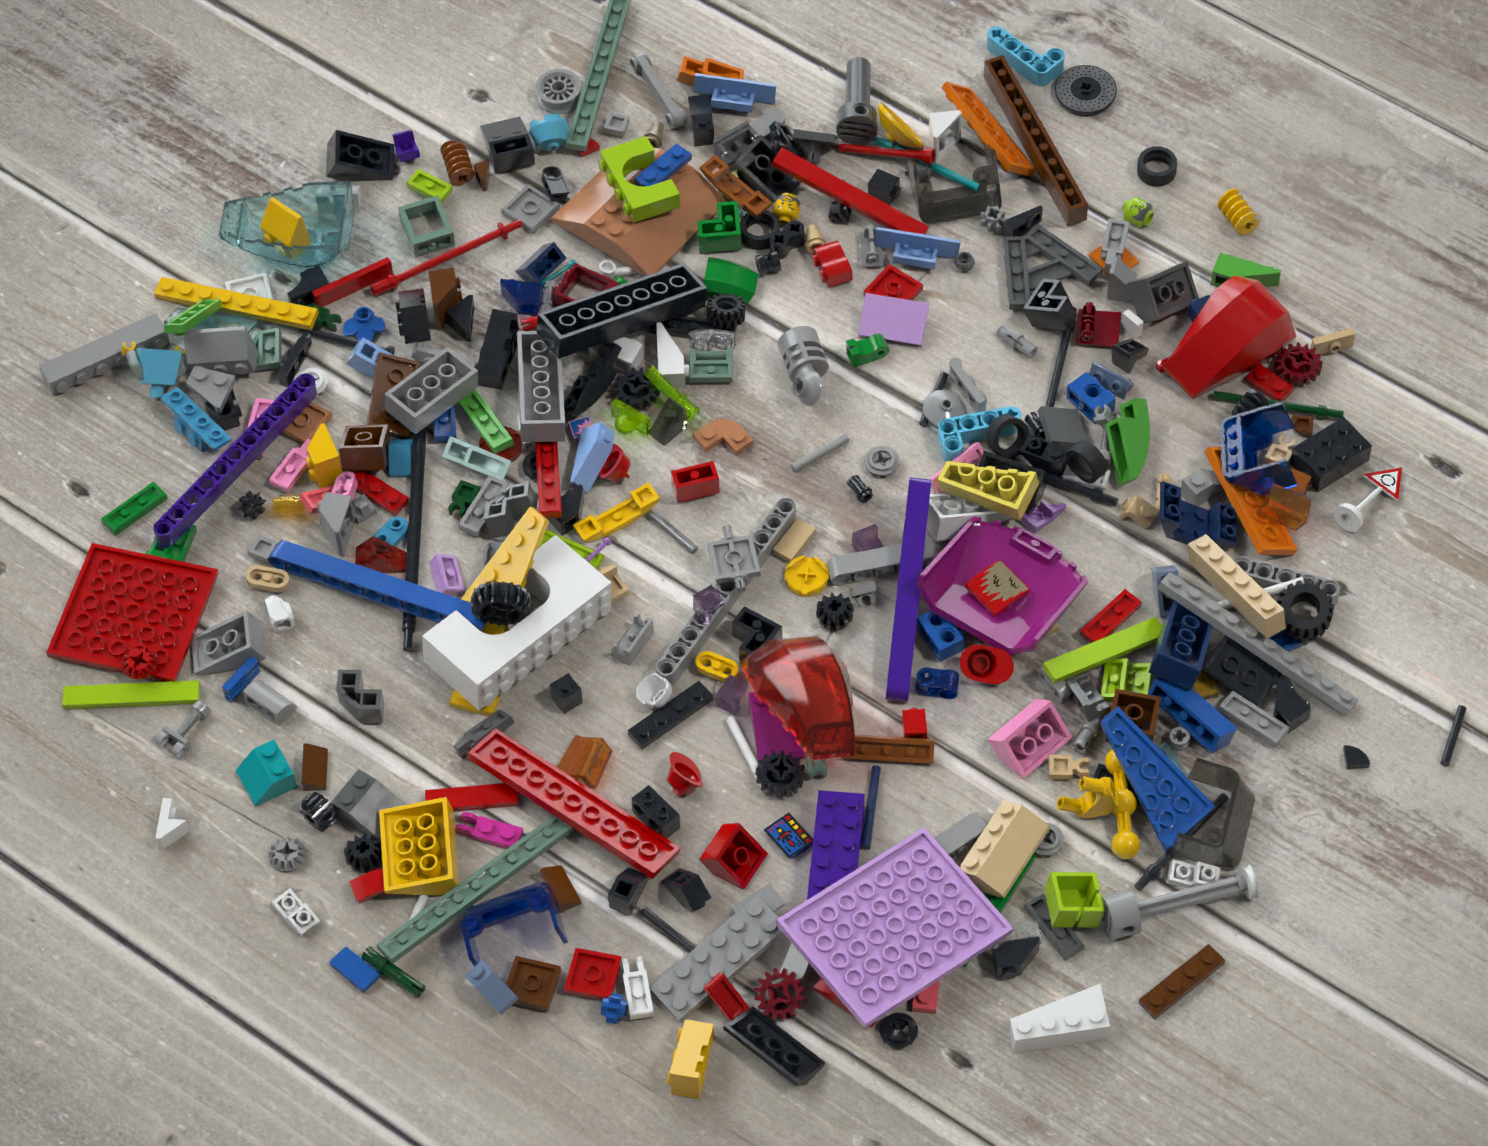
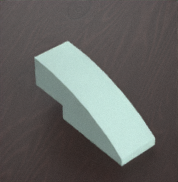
[442,436,511,480]

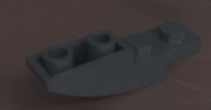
[564,342,622,416]

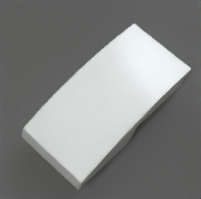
[1167,859,1220,888]
[271,888,320,936]

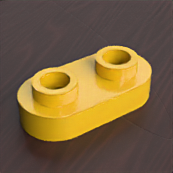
[695,651,739,683]

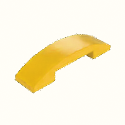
[573,482,660,543]

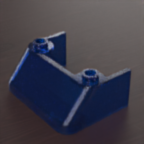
[1220,401,1298,495]
[460,882,568,966]

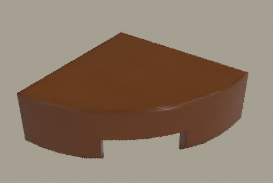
[1291,415,1314,438]

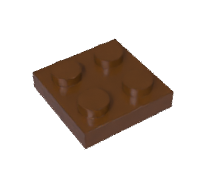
[506,956,562,1012]

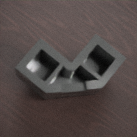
[484,481,538,538]
[336,669,384,723]

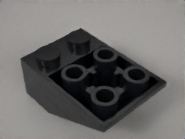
[480,116,535,174]

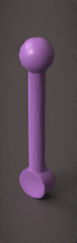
[585,537,612,563]

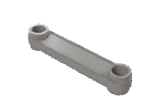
[630,52,687,129]

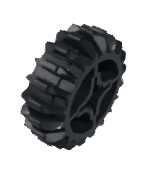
[470,580,532,626]

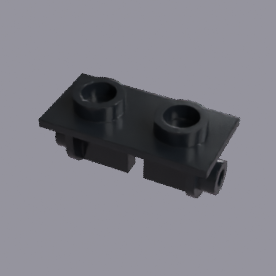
[828,179,851,225]

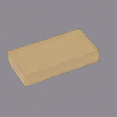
[773,518,816,562]

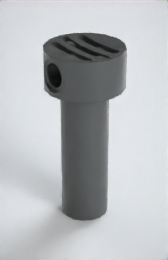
[836,57,878,145]

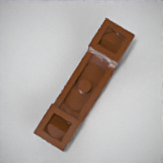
[700,155,772,217]

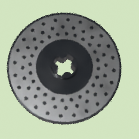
[1055,65,1117,115]

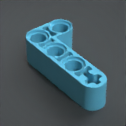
[987,26,1065,87]
[938,407,1021,462]

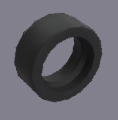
[1137,146,1177,186]
[740,210,780,250]
[986,415,1030,458]
[1065,440,1108,483]

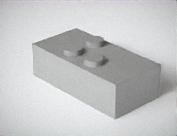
[385,347,478,434]

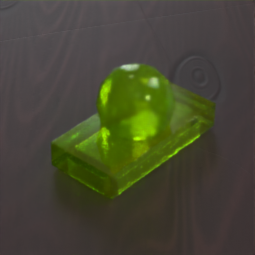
[611,399,651,436]

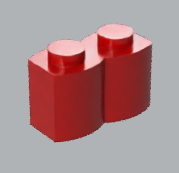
[812,240,853,288]

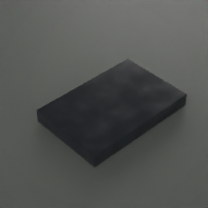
[1201,635,1282,707]

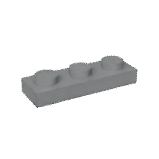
[458,475,509,537]
[1219,691,1289,747]

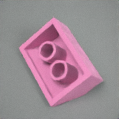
[988,699,1073,779]

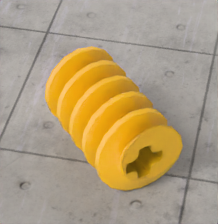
[1217,188,1260,235]

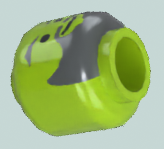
[1122,197,1154,228]

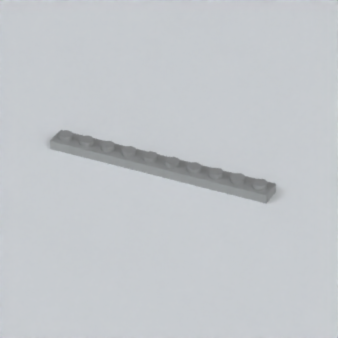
[1157,572,1359,716]

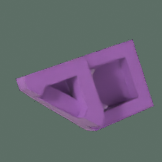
[1019,500,1066,534]

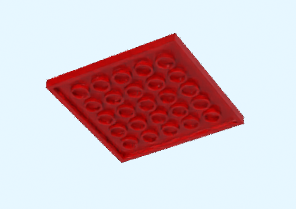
[46,543,219,682]

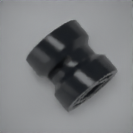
[755,250,781,276]

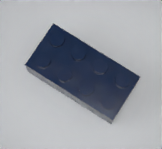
[1148,600,1213,691]

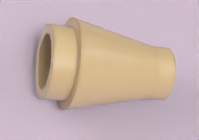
[806,225,826,255]

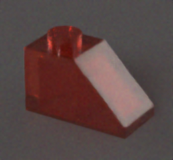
[355,536,407,573]

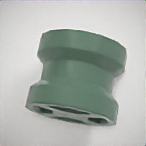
[806,753,827,778]

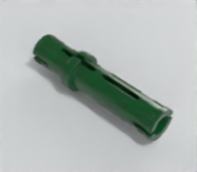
[361,946,426,998]

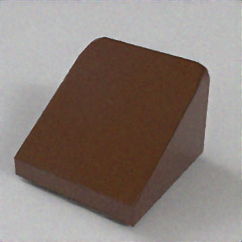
[474,159,490,192]

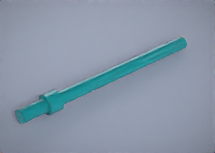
[872,135,981,192]

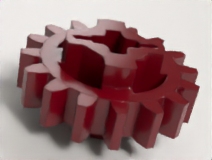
[1275,342,1323,386]
[754,968,807,1020]

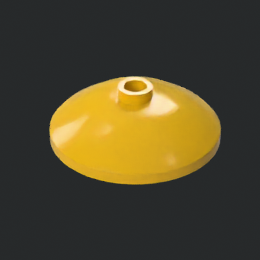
[878,102,926,149]

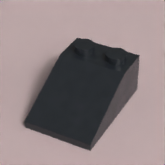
[326,130,394,182]
[729,135,802,203]

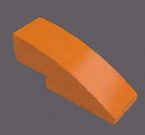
[676,56,745,85]

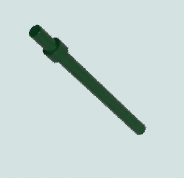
[1213,391,1344,419]

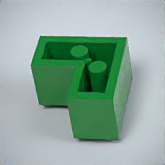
[697,201,742,253]

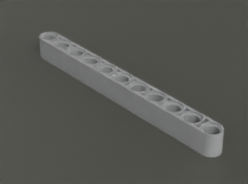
[656,497,796,686]

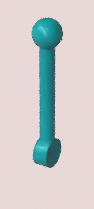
[540,259,577,287]

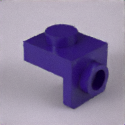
[392,130,420,162]

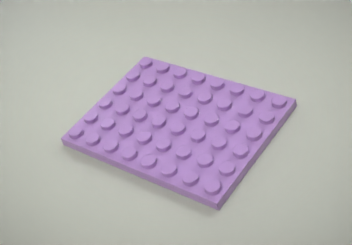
[776,828,1014,1029]

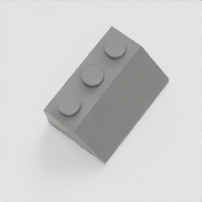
[184,326,259,374]

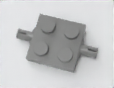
[708,525,761,593]

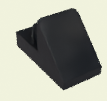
[1111,338,1149,373]

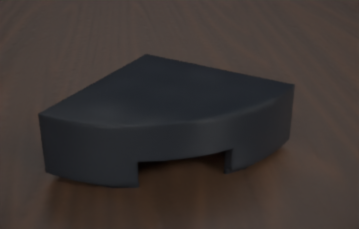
[1343,745,1370,769]

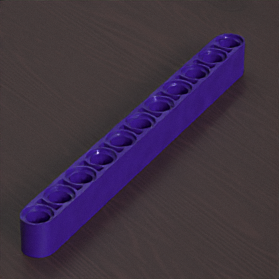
[153,373,317,548]
[885,477,932,702]

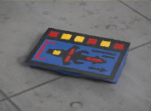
[763,812,813,858]

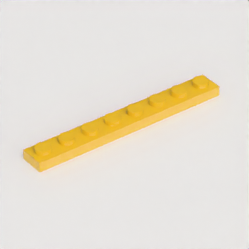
[154,277,319,330]

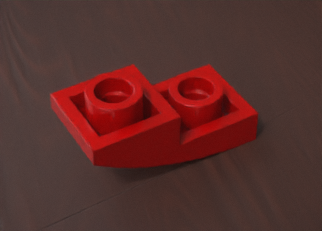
[349,868,387,904]

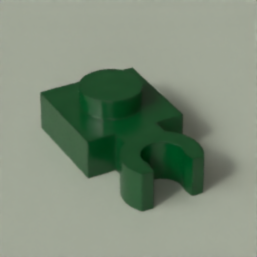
[308,303,342,332]
[448,480,481,519]

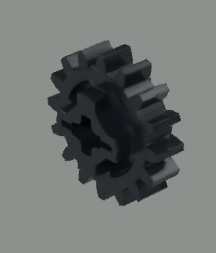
[614,367,661,411]
[755,750,806,798]

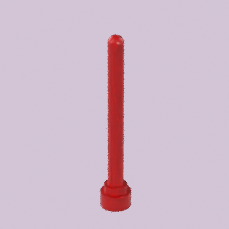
[837,144,935,165]

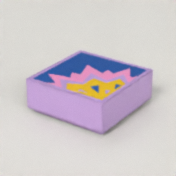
[568,416,592,443]

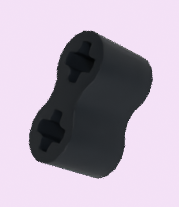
[770,220,805,259]

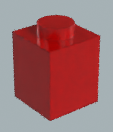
[902,708,927,739]

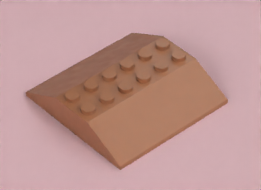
[551,148,727,276]

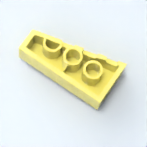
[937,461,1039,521]

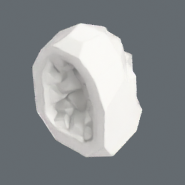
[265,595,295,633]

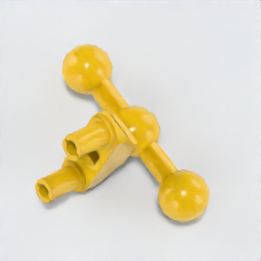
[1057,749,1141,860]

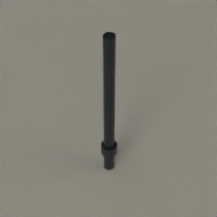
[1045,307,1077,407]
[996,454,1119,507]
[1134,793,1228,891]

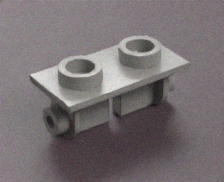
[859,224,883,267]

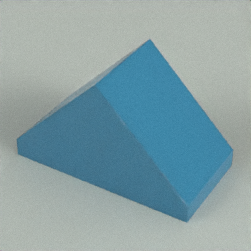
[388,439,413,478]

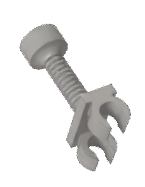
[1094,404,1122,466]
[154,700,211,759]

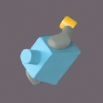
[121,342,187,398]

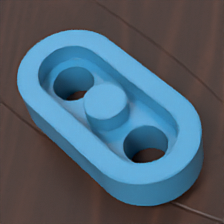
[372,517,408,555]

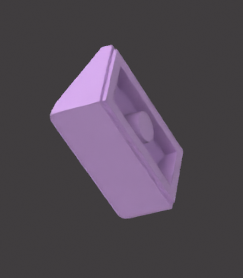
[430,554,465,596]

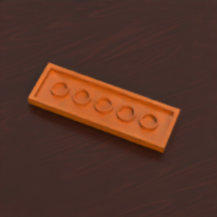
[941,81,1037,177]
[1204,447,1298,555]

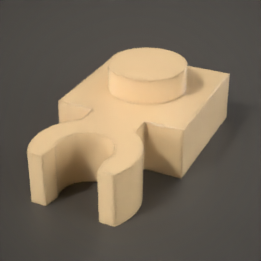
[1264,434,1295,466]
[1049,754,1089,780]

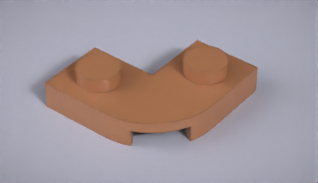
[693,419,754,456]

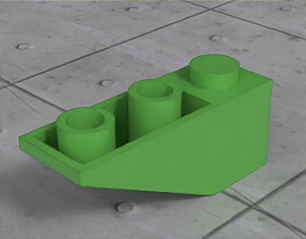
[1210,253,1281,287]

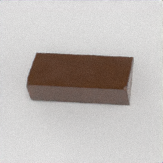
[301,743,328,791]
[540,865,582,913]

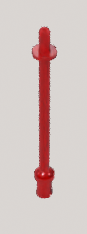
[370,220,522,297]

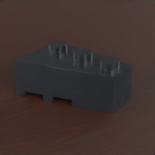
[395,288,431,344]

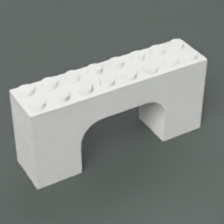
[422,535,611,711]

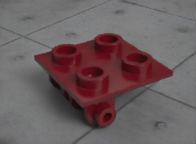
[1075,302,1121,347]

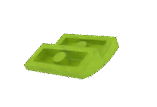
[1101,658,1153,703]

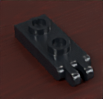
[277,332,312,387]

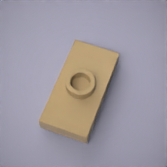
[1310,328,1355,355]

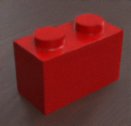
[671,461,720,503]

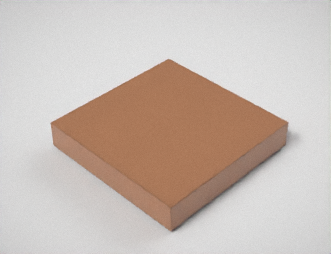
[281,401,333,445]

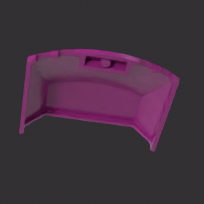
[917,517,1088,655]

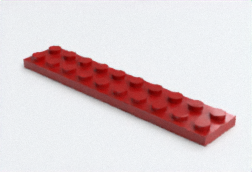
[467,728,681,879]

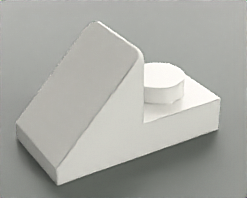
[155,798,189,850]

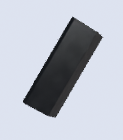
[723,1006,825,1086]

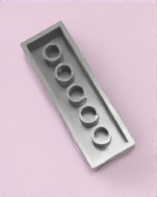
[517,331,565,442]

